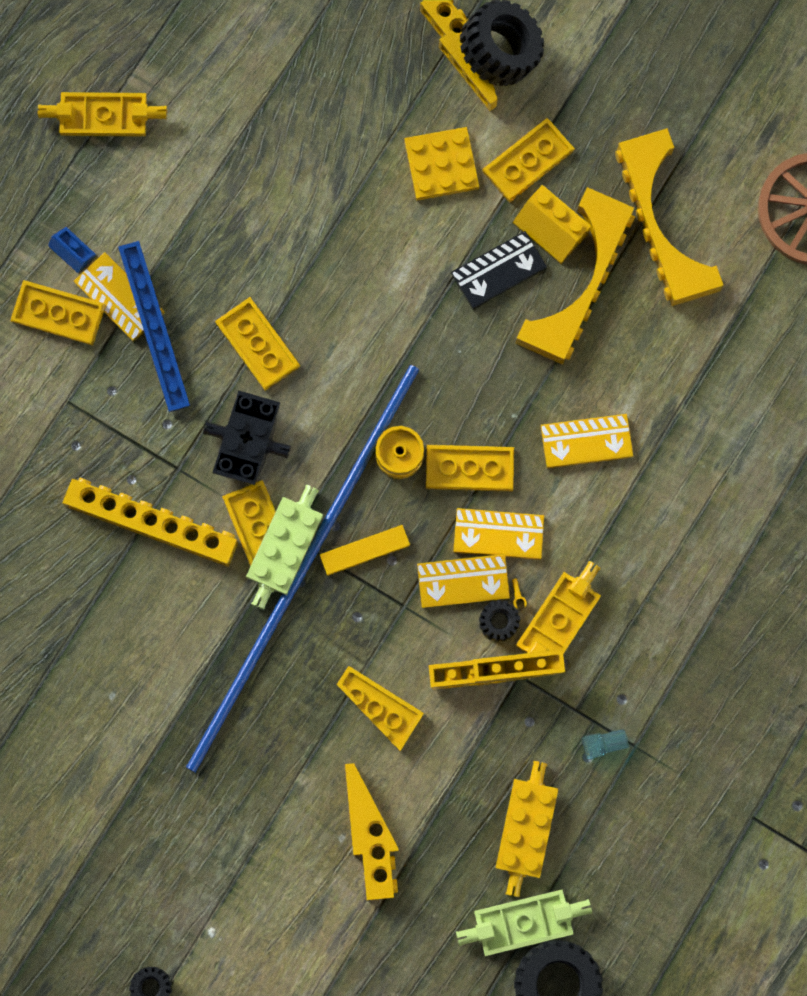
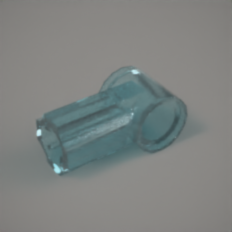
[581,729,629,760]

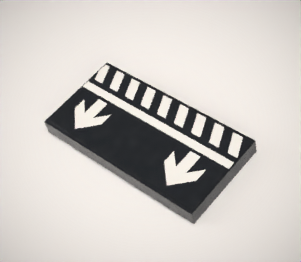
[451,231,547,310]

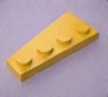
[337,666,424,751]

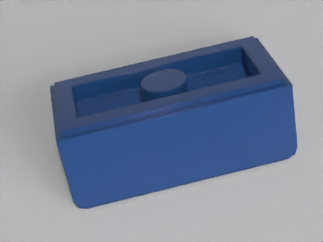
[48,227,96,273]

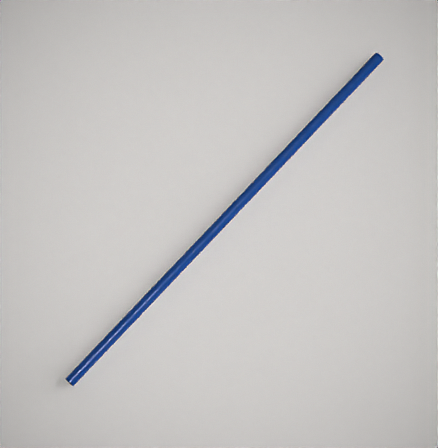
[186,365,419,773]

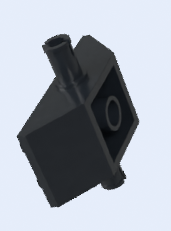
[203,390,291,486]

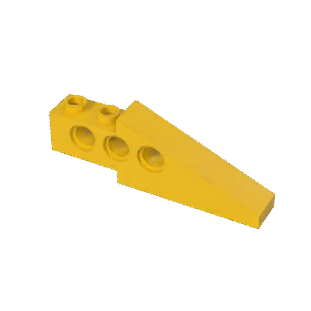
[420,0,497,111]
[429,650,565,690]
[345,763,399,901]

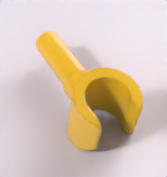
[512,578,527,609]

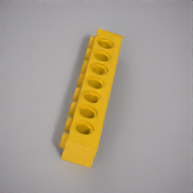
[62,478,238,567]

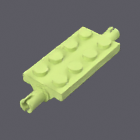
[246,485,323,610]
[456,890,592,956]

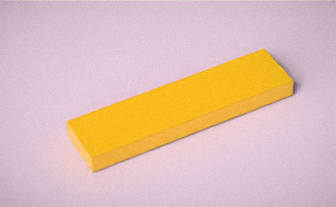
[320,525,410,576]

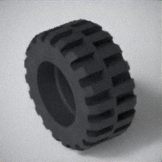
[460,0,544,86]
[514,940,603,996]

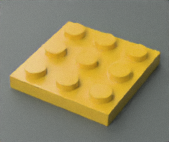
[404,127,479,201]

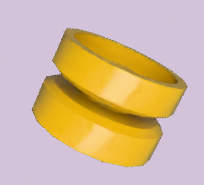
[376,426,424,479]

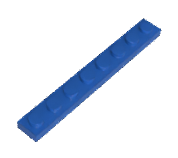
[118,241,190,413]

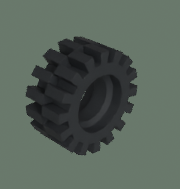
[479,600,520,642]
[129,967,172,996]

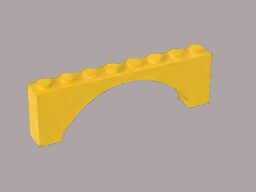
[615,128,724,306]
[515,187,635,365]

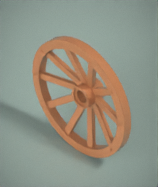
[758,153,807,264]

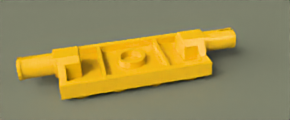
[38,92,167,136]
[516,561,601,654]
[495,761,558,897]

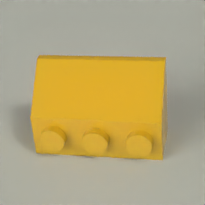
[513,185,591,264]

